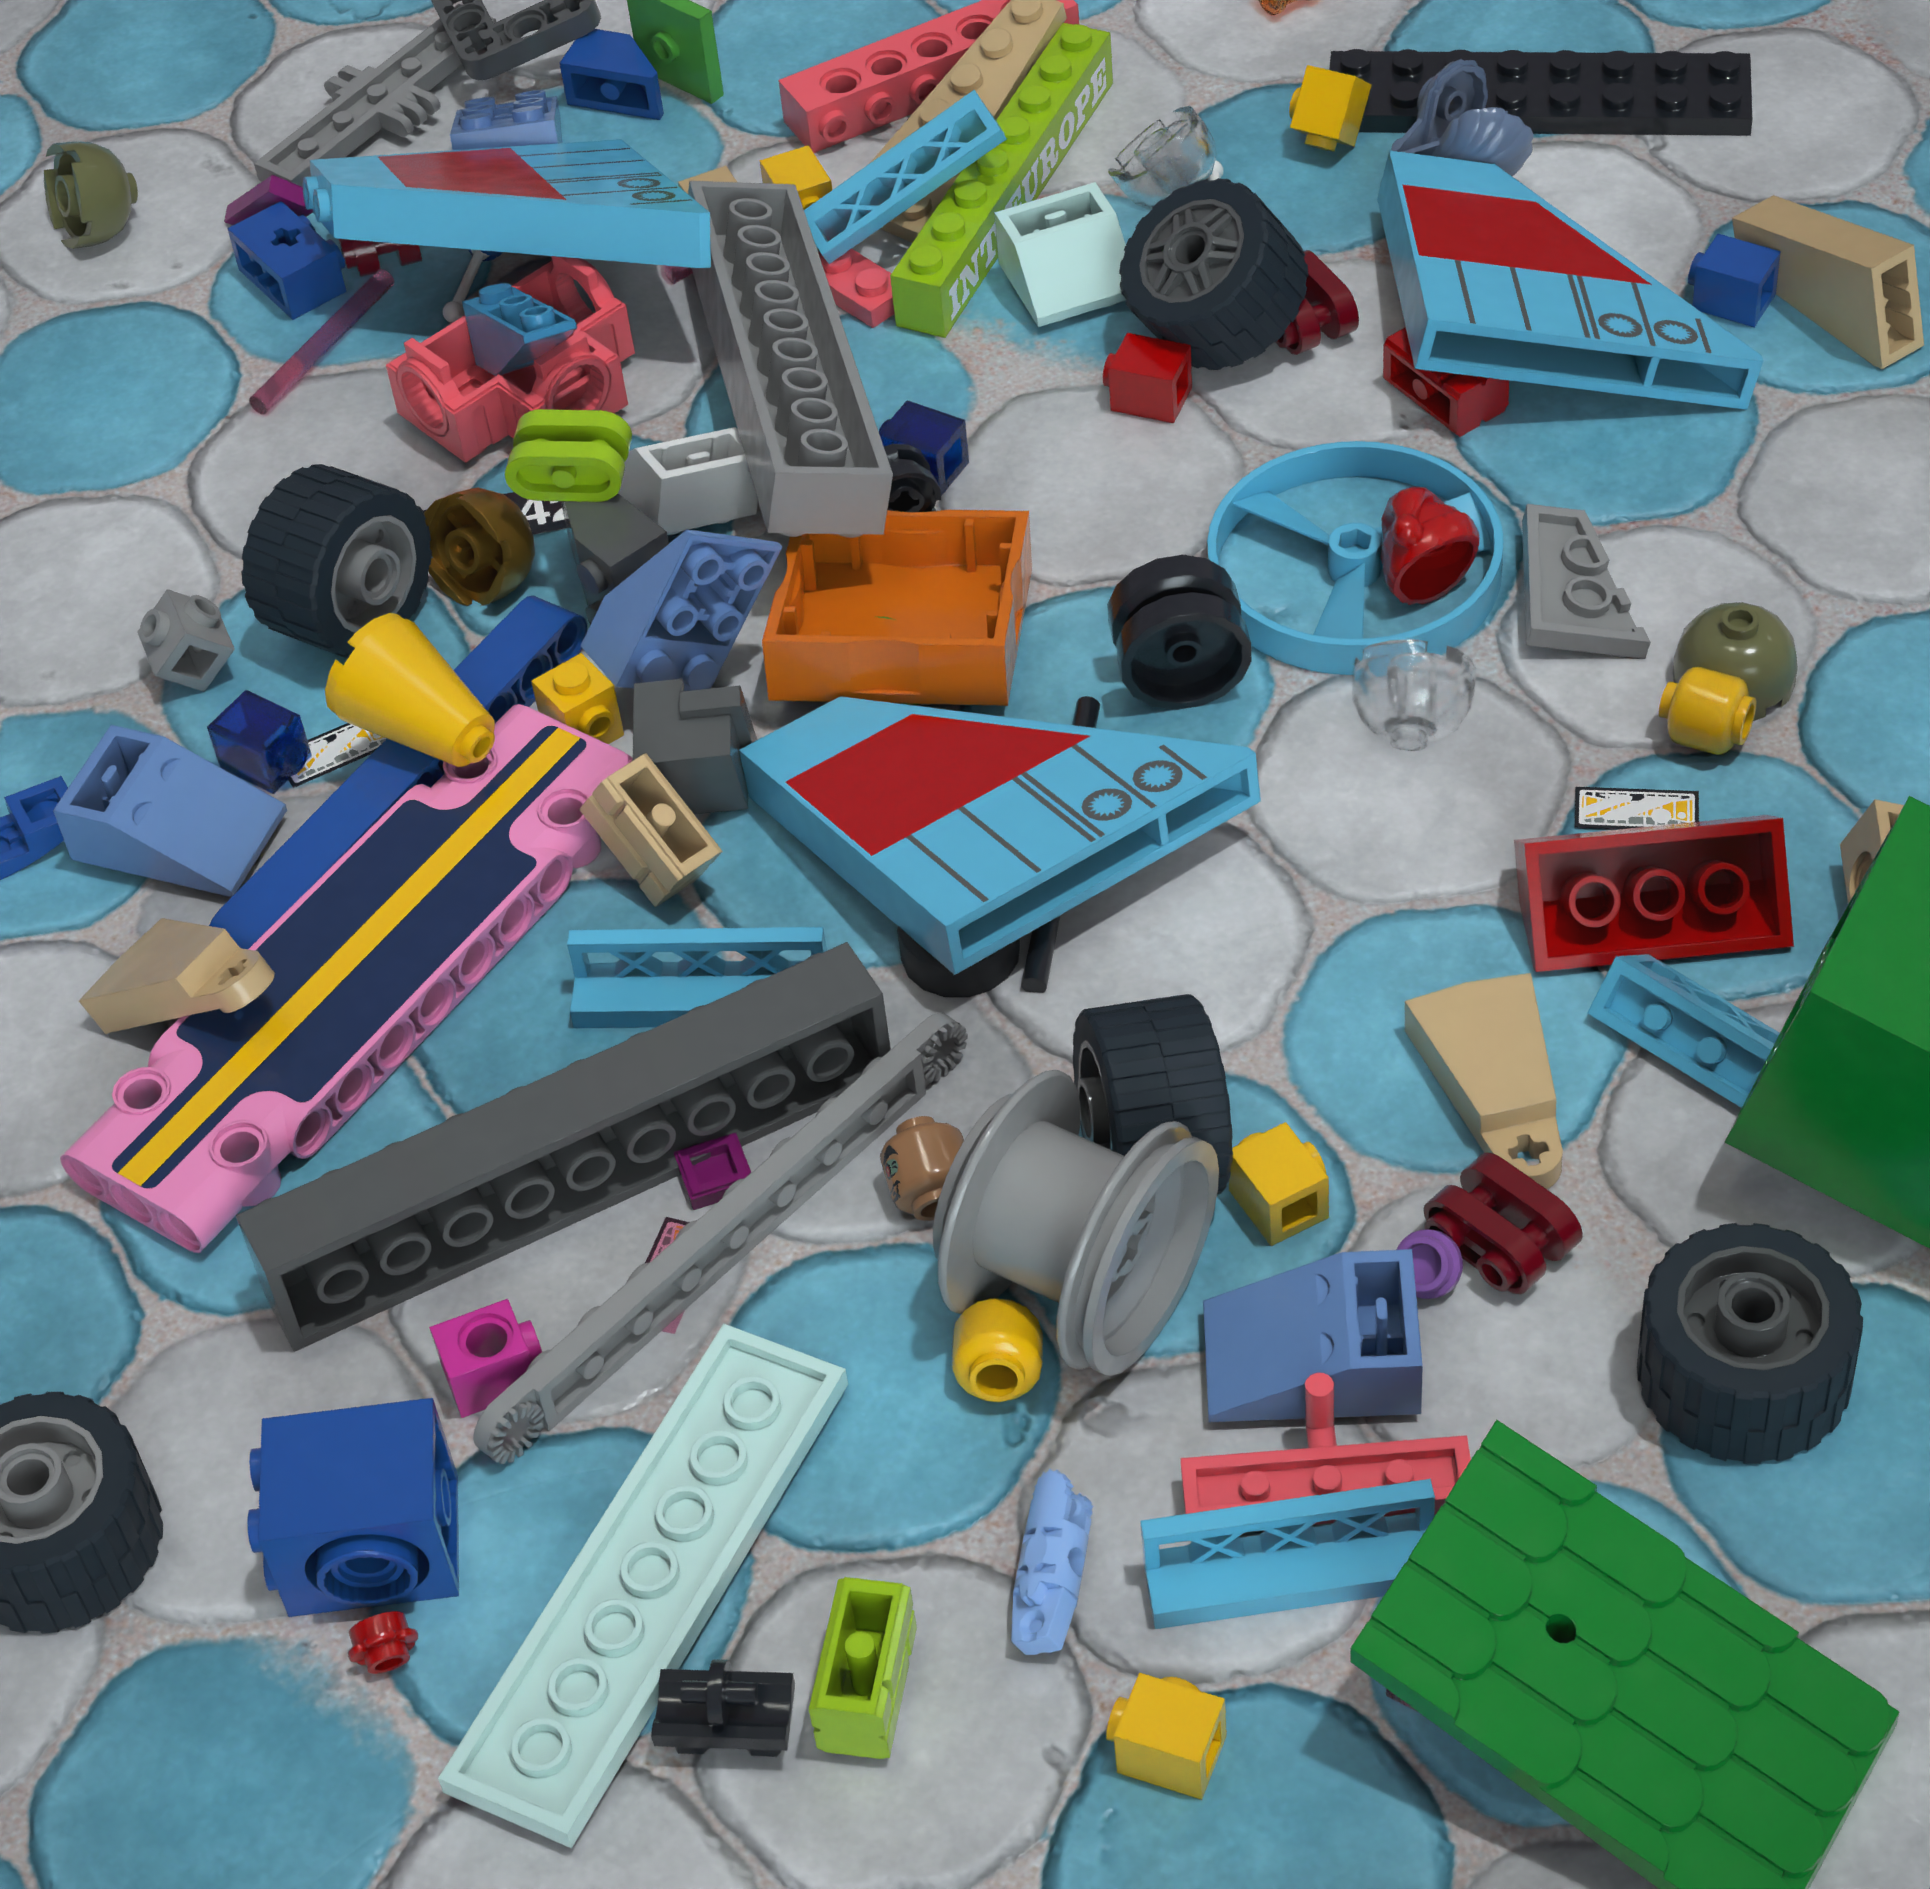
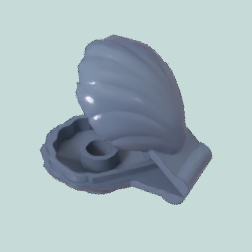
[1391,59,1533,176]

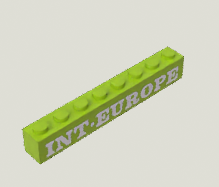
[890,23,1113,338]

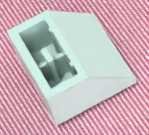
[994,182,1126,327]

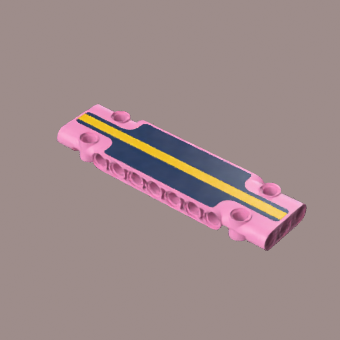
[60,704,633,1253]

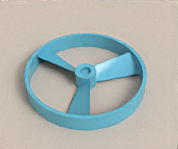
[1207,441,1504,675]

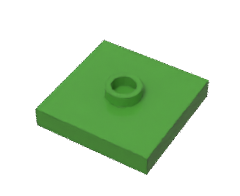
[627,0,724,104]

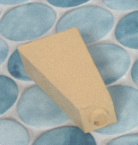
[1732,195,1924,369]

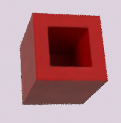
[1103,333,1192,423]

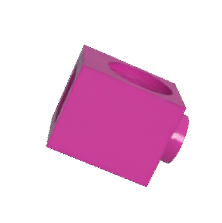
[429,1299,542,1418]

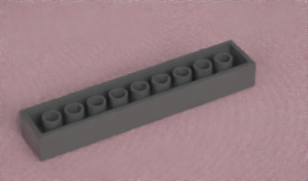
[236,942,891,1352]

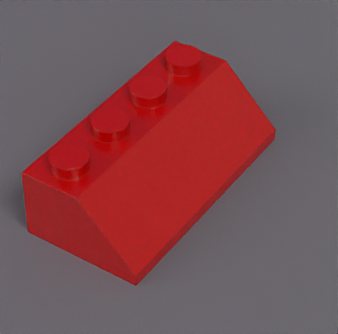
[1514,815,1794,972]

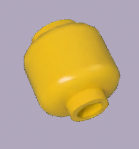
[1659,667,1757,755]
[952,1298,1043,1402]

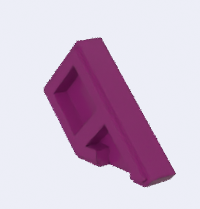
[224,175,313,225]

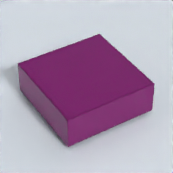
[673,1132,751,1210]

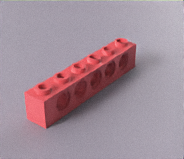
[778,0,1079,153]

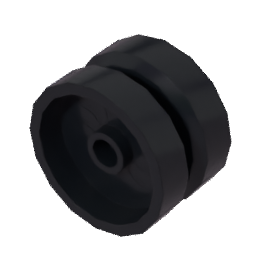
[1107,555,1252,710]

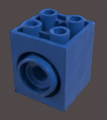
[248,1398,459,1617]

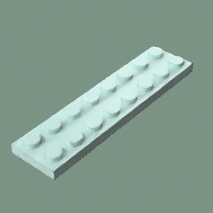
[438,1323,848,1848]

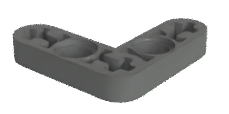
[431,0,601,80]

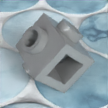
[137,589,235,692]

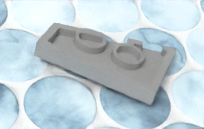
[1522,504,1651,659]

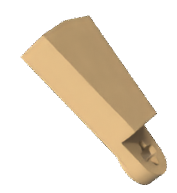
[79,918,275,1034]
[1405,973,1563,1189]

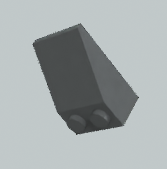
[561,494,669,625]

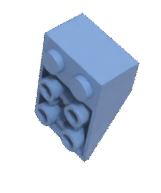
[450,90,562,150]
[581,529,782,691]
[53,725,287,897]
[1203,1249,1423,1422]

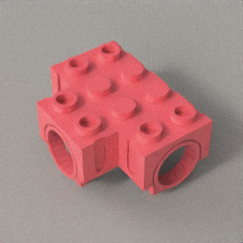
[386,256,635,463]

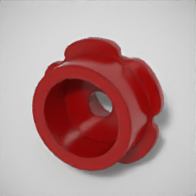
[348,1611,418,1674]

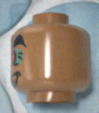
[880,1116,964,1221]

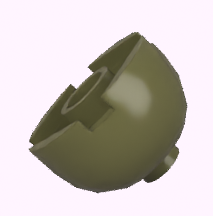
[44,141,138,249]
[1672,602,1798,721]

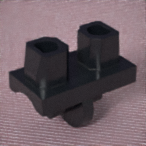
[651,1659,795,1757]

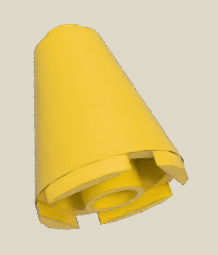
[325,613,495,767]

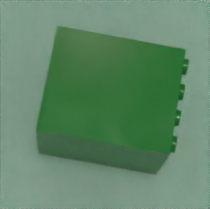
[1724,796,1930,1249]

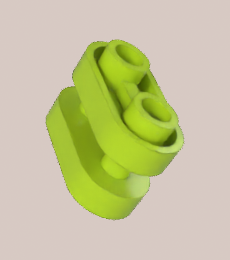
[505,409,632,502]

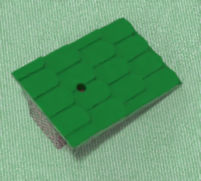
[1350,1420,1900,1889]

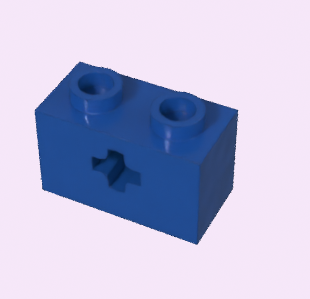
[227,201,347,320]

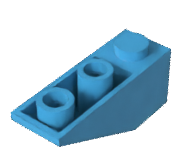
[462,283,577,376]

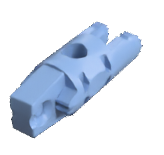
[1011,1468,1093,1655]

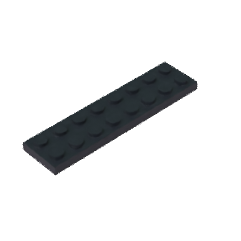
[1329,49,1753,136]

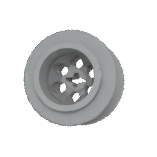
[933,1070,1219,1376]

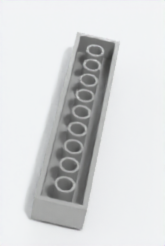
[688,181,893,538]

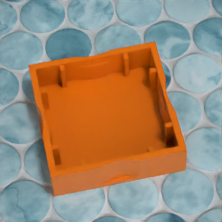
[762,510,1032,706]

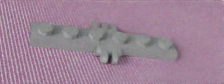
[254,4,496,187]

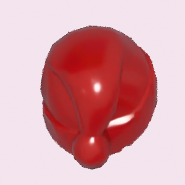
[1380,487,1480,605]

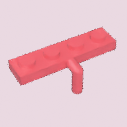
[1180,1373,1471,1525]

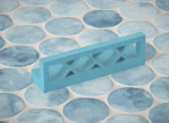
[804,90,1007,264]
[567,927,827,1028]
[1587,954,1780,1108]
[1140,1479,1435,1629]

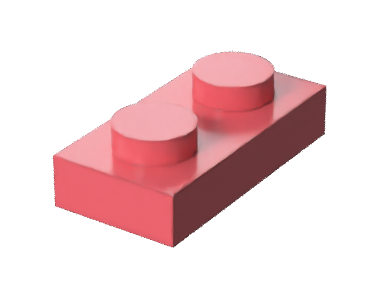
[818,249,894,328]

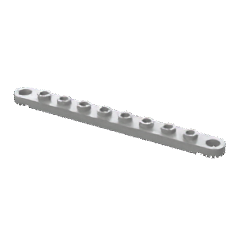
[473,1012,968,1464]

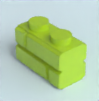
[809,1577,917,1759]

